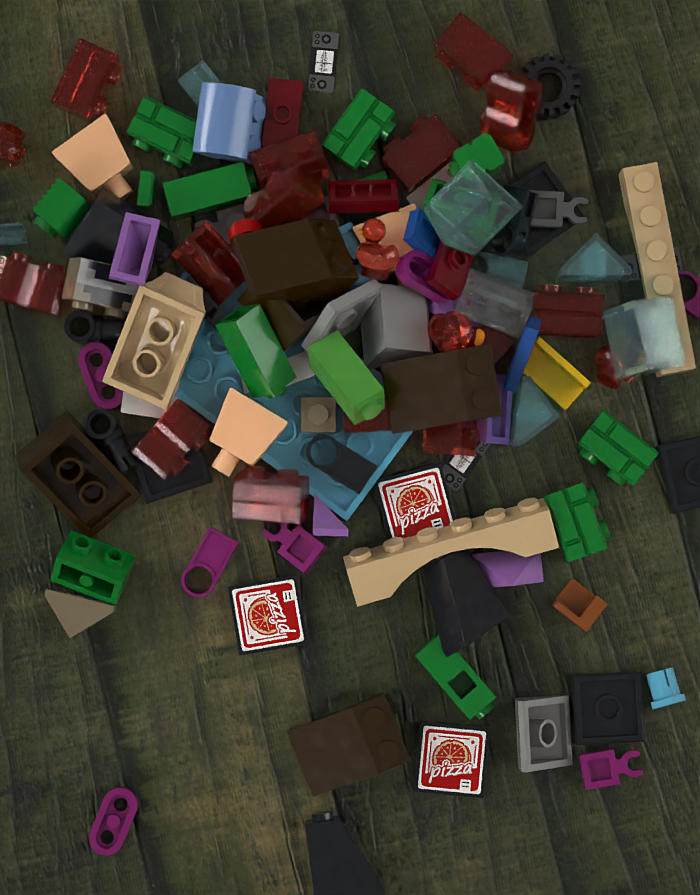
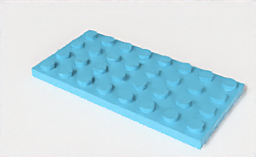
[175,245,413,521]

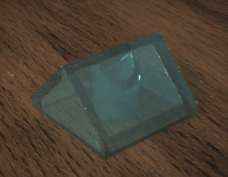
[423,159,523,256]
[555,233,632,282]
[603,296,686,380]
[509,375,560,449]

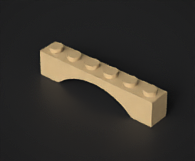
[618,162,696,377]
[343,498,559,607]

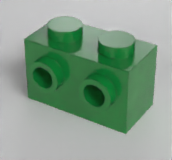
[50,530,136,606]

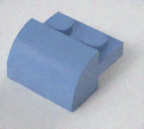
[192,82,267,166]

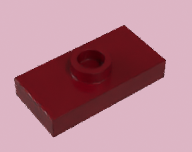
[261,78,304,152]
[328,179,399,214]
[426,225,478,301]

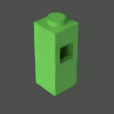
[308,330,385,425]

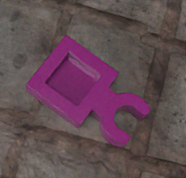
[262,515,328,574]
[578,748,643,790]

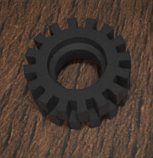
[516,53,581,120]

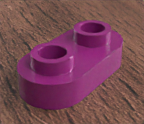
[396,250,451,304]
[78,342,123,410]
[89,786,139,856]

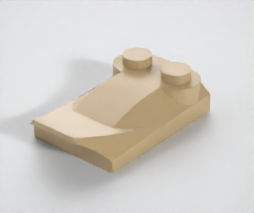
[102,272,206,410]

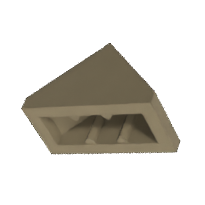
[44,588,117,638]

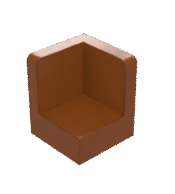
[551,579,608,632]

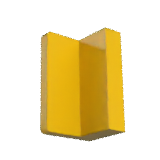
[523,336,591,411]

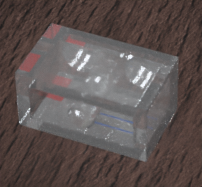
[454,268,534,339]

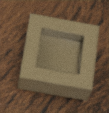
[301,397,336,433]

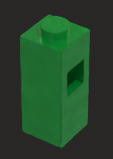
[162,162,258,221]
[215,304,297,399]
[414,634,496,720]

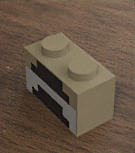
[62,257,139,319]

